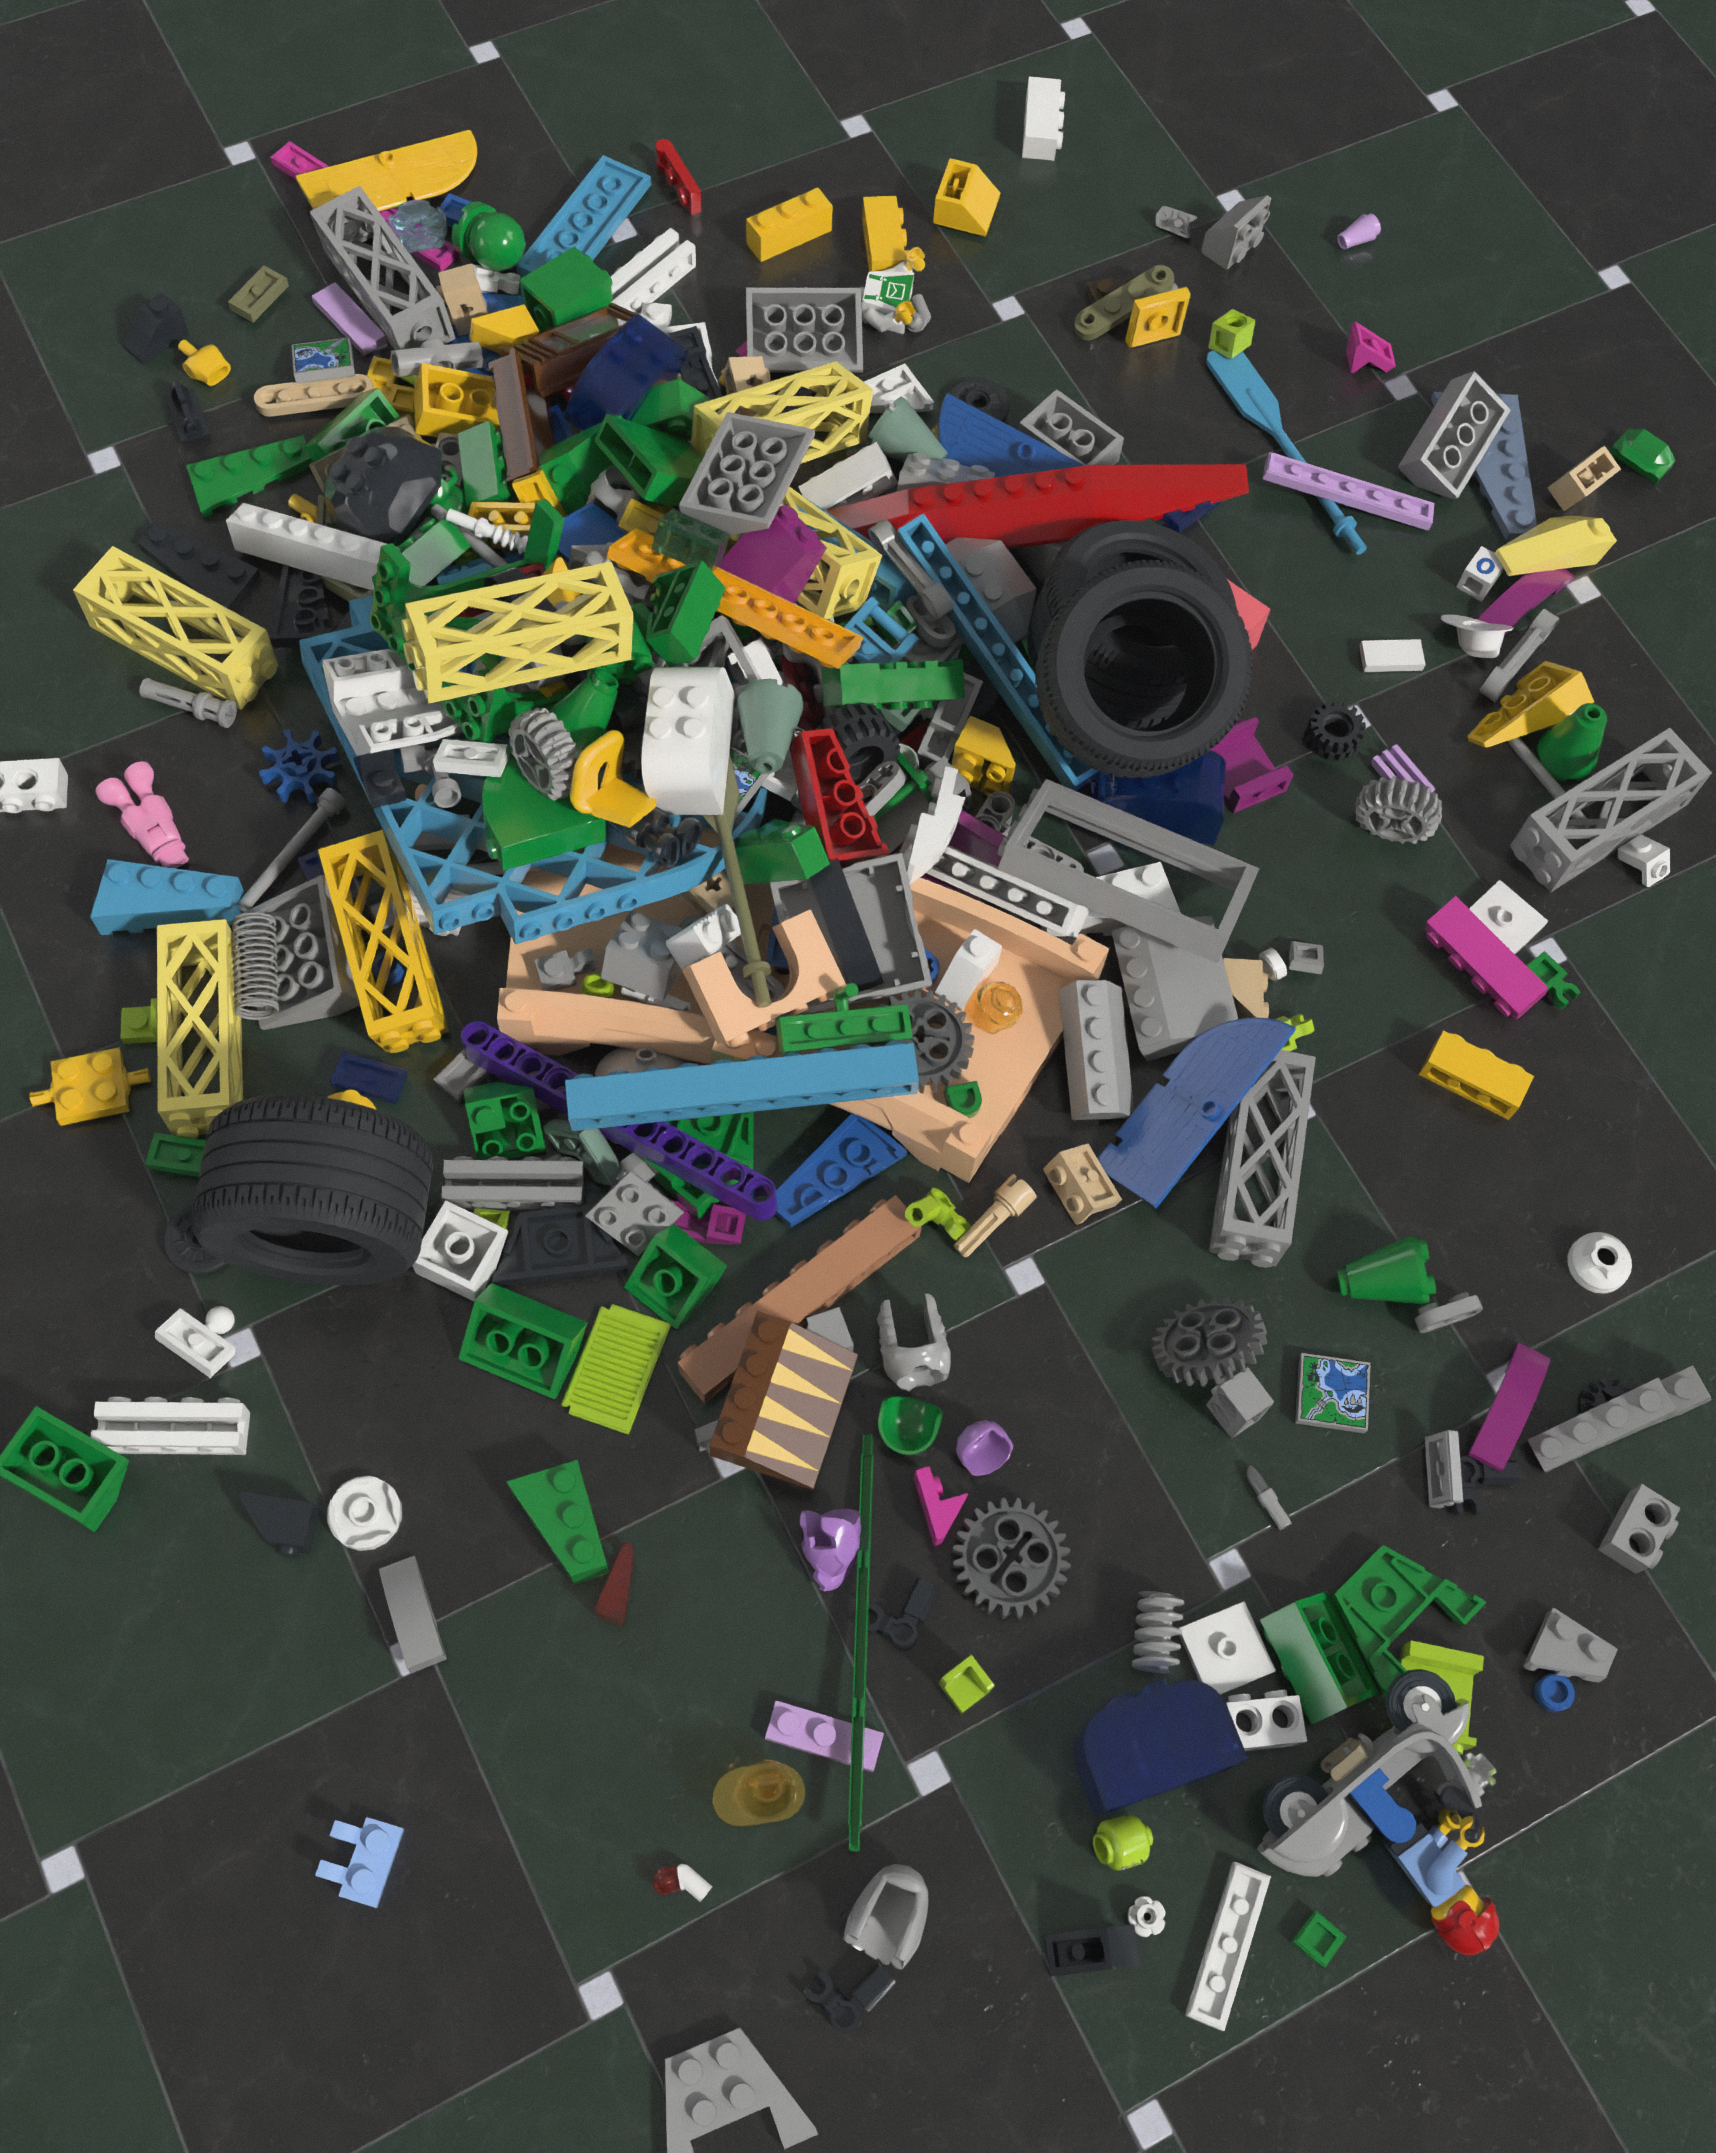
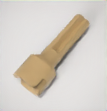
[954,1174,1037,1257]

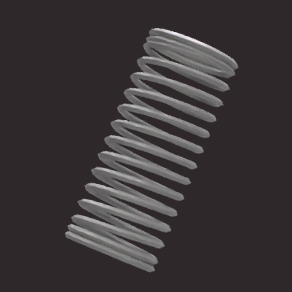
[232,912,279,1020]

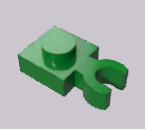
[1526,951,1580,1009]

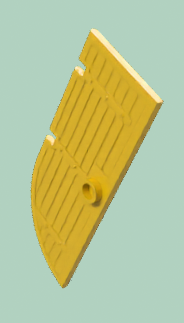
[296,130,477,212]

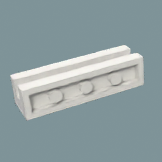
[608,228,696,326]
[91,1397,250,1455]

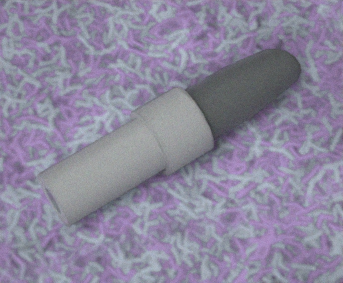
[1246,1465,1292,1530]

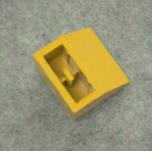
[933,158,1000,237]
[951,716,1016,797]

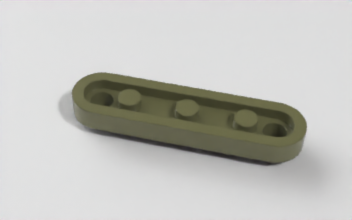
[1074,265,1174,340]

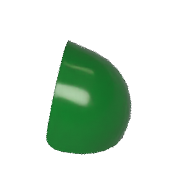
[878,1396,943,1455]

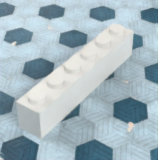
[226,503,401,590]
[900,831,1089,938]

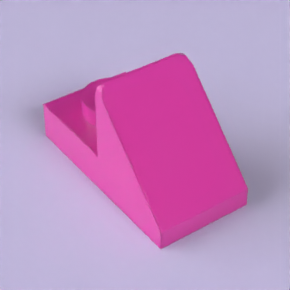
[1347,322,1396,373]
[913,1466,968,1547]

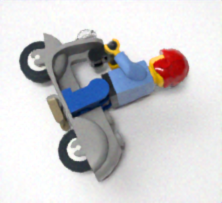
[1257,1669,1500,1955]

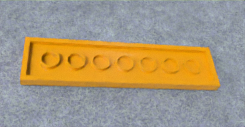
[606,528,863,669]

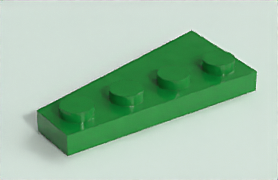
[186,435,312,519]

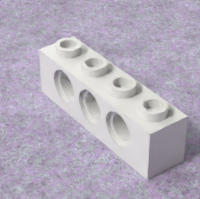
[0,758,68,813]

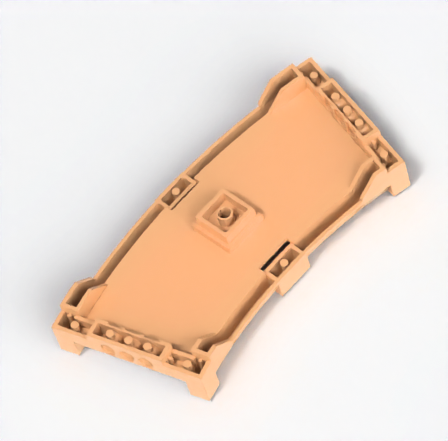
[497,822,1109,1183]

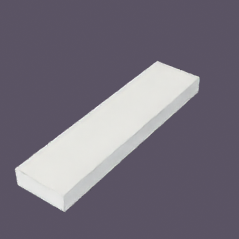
[1185,1862,1271,2031]

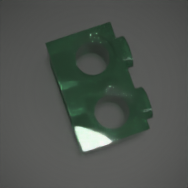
[651,508,731,572]

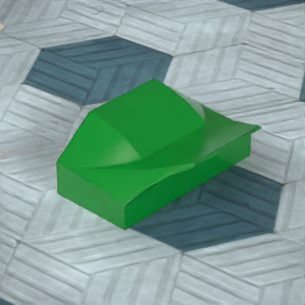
[1609,429,1676,485]

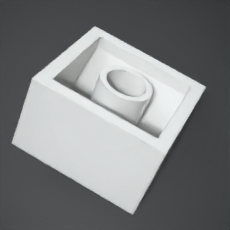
[413,1201,508,1302]

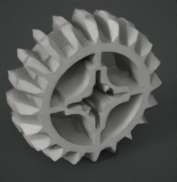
[508,707,580,801]
[1355,776,1442,844]

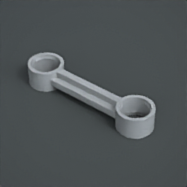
[868,519,954,620]
[1479,609,1559,702]

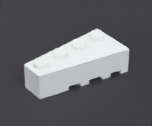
[1041,862,1181,936]

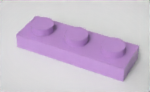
[765,1701,884,1772]

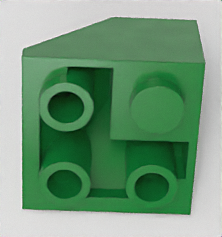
[464,1082,546,1160]

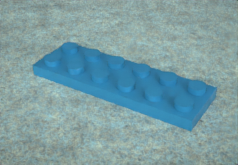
[516,155,651,276]

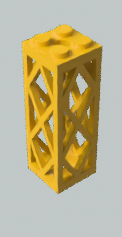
[318,830,449,1053]

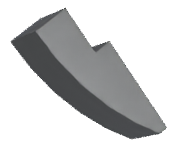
[916,672,983,768]
[379,1556,447,1673]

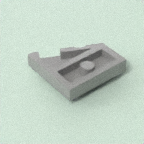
[1523,1607,1618,1683]

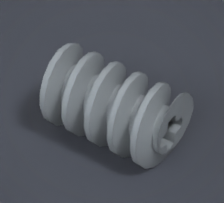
[1132,1591,1184,1673]

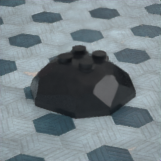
[323,426,442,544]

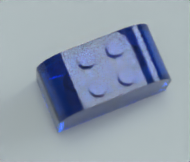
[563,313,688,431]
[1092,750,1226,845]
[1073,1680,1248,1818]

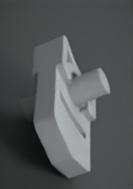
[1156,206,1197,238]

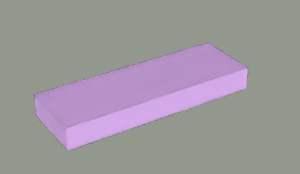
[312,282,387,356]

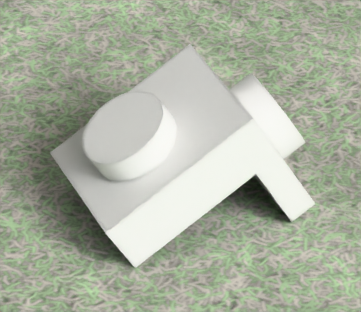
[1618,834,1670,887]

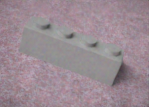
[1398,371,1511,499]
[1059,980,1134,1120]

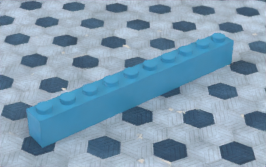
[897,513,1100,791]
[565,1041,919,1131]

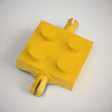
[30,1047,151,1126]

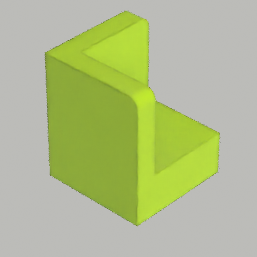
[938,1655,994,1714]

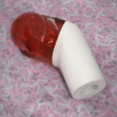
[653,1864,712,1902]

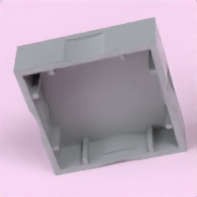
[770,853,932,1015]

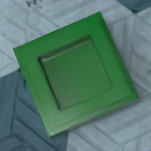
[1291,1910,1347,1969]

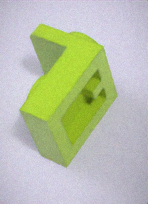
[120,998,158,1044]

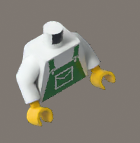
[848,247,925,334]

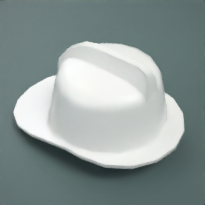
[1441,615,1513,658]

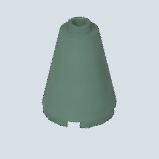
[866,396,948,464]
[737,678,803,774]

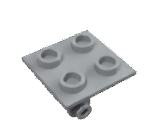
[585,1169,684,1256]

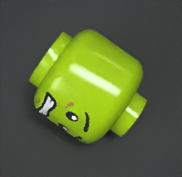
[1093,1814,1153,1871]

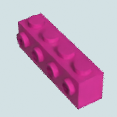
[1425,896,1548,1020]

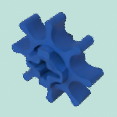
[259,730,340,803]

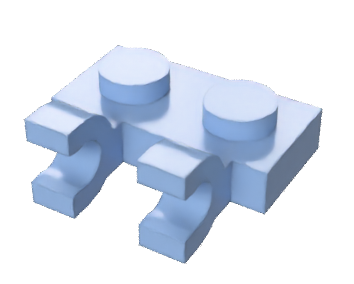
[315,1817,404,1908]

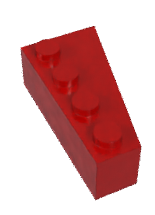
[789,728,890,868]

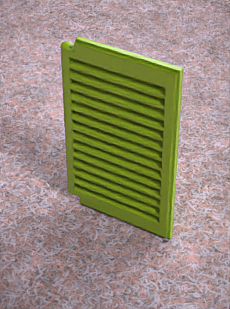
[561,1304,671,1435]

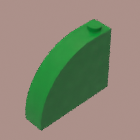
[594,413,703,506]
[482,746,606,871]

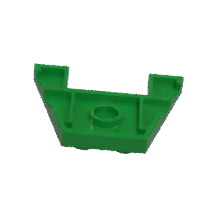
[665,1112,754,1185]
[1331,1545,1486,1699]

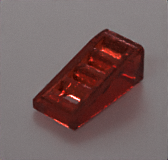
[594,1542,634,1628]

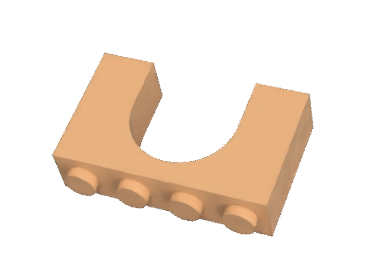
[682,909,846,1047]

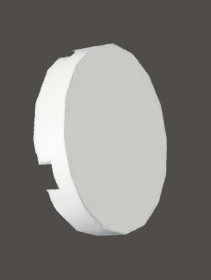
[327,1476,402,1551]

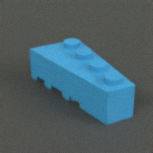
[90,859,245,935]

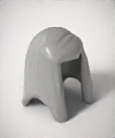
[843,1864,929,1970]

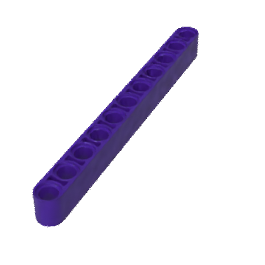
[461,1021,777,1221]

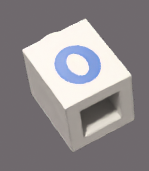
[1456,546,1504,602]

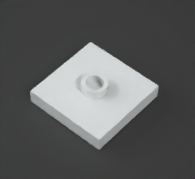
[1469,880,1548,954]
[1178,1601,1276,1700]

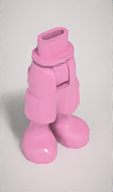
[95,761,189,869]

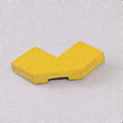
[366,356,415,419]

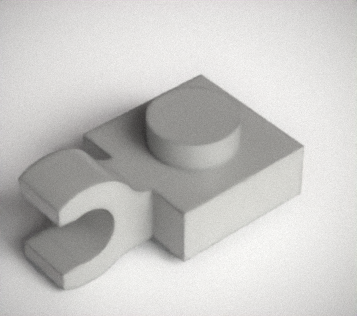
[534,949,597,991]

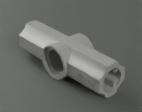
[390,338,483,377]

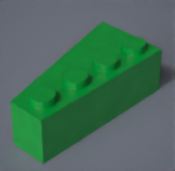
[821,659,965,710]

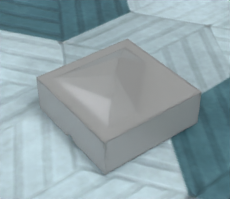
[1289,941,1324,974]

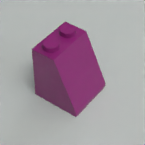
[716,505,827,604]

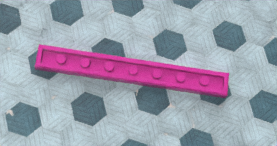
[271,141,460,272]

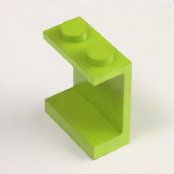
[1393,1640,1484,1755]

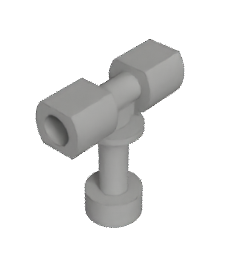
[400,737,468,808]

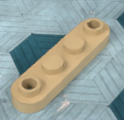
[254,374,374,417]

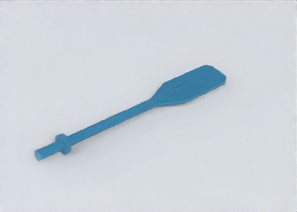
[1206,350,1367,555]

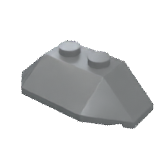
[946,537,1036,644]

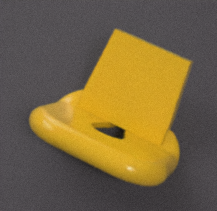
[570,730,657,828]

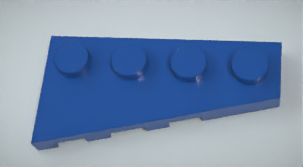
[775,1113,907,1228]

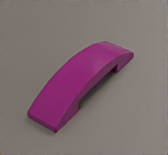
[1477,569,1574,637]
[610,1184,746,1245]
[1468,1342,1551,1472]

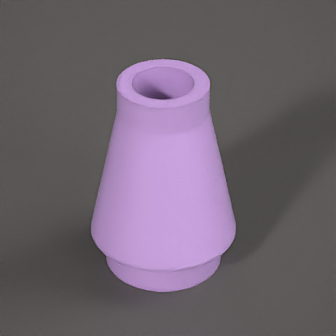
[1337,213,1381,250]

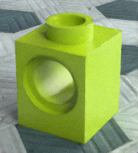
[1208,309,1255,359]

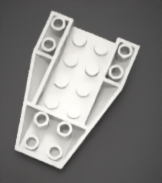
[323,649,536,756]

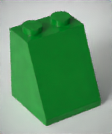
[519,246,613,334]

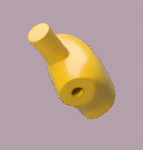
[178,340,231,386]

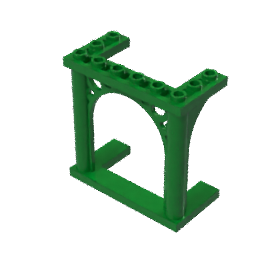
[369,499,654,743]

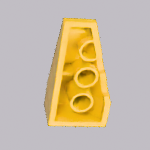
[1467,661,1594,748]

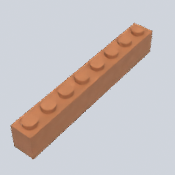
[678,1195,922,1404]

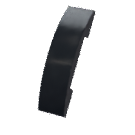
[668,326,723,412]
[809,858,884,992]

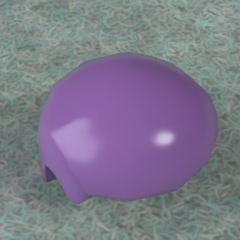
[956,1420,1013,1476]

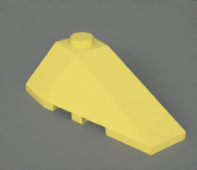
[1495,515,1617,576]

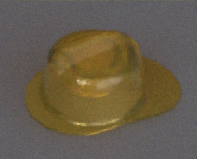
[712,1759,805,1826]

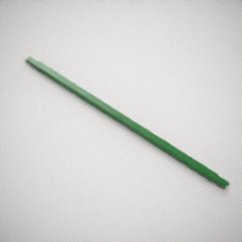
[848,1433,874,1852]

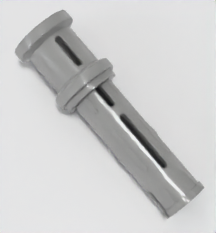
[140,678,237,728]

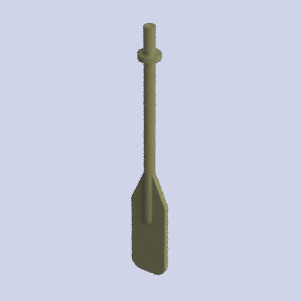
[702,752,771,1008]

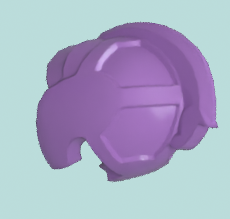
[800,1508,861,1591]

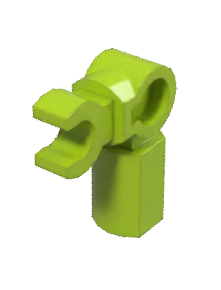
[905,1188,972,1240]

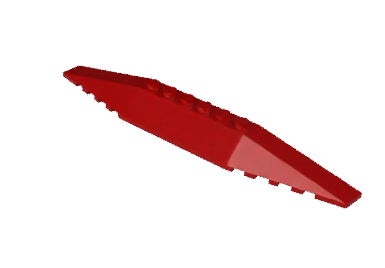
[826,464,1249,549]

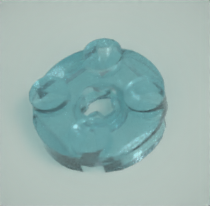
[389,200,447,253]

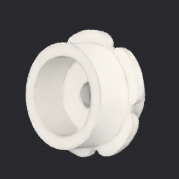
[1128,1896,1165,1937]

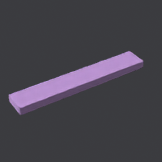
[1263,452,1434,530]

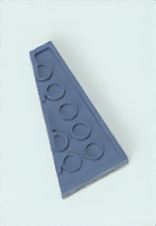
[1431,392,1537,540]

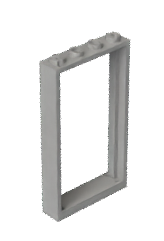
[997,779,1260,963]

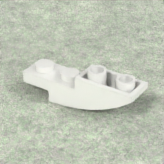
[903,766,965,884]

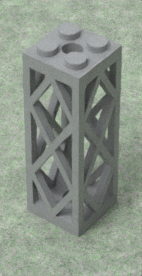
[310,185,456,350]
[1510,728,1712,892]
[1209,1050,1316,1268]

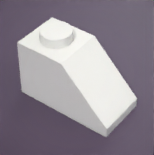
[935,929,1002,1012]

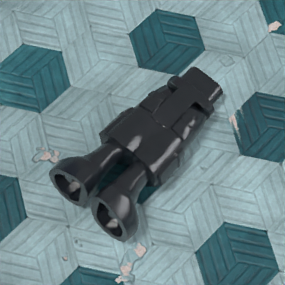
[598,787,703,868]

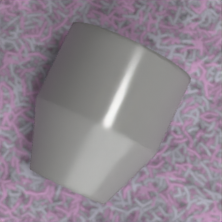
[620,1153,656,1182]

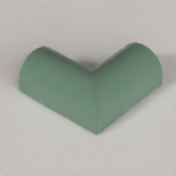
[543,1118,622,1186]

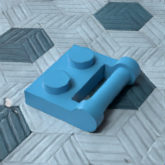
[437,557,494,585]
[844,596,919,664]

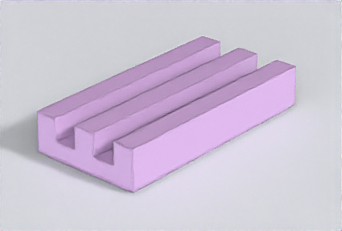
[1370,744,1435,792]

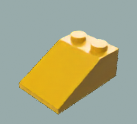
[414,363,500,438]

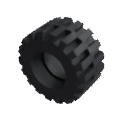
[815,703,900,785]

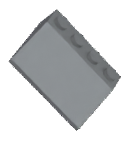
[746,288,863,372]
[679,412,815,538]
[244,875,360,1030]
[1111,916,1238,1061]

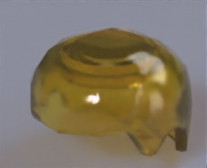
[969,981,1023,1034]

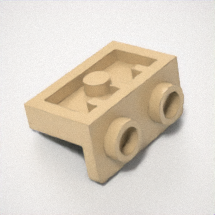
[1044,1144,1122,1225]

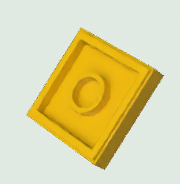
[1125,287,1191,348]

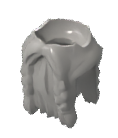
[586,466,651,523]
[877,1294,951,1391]

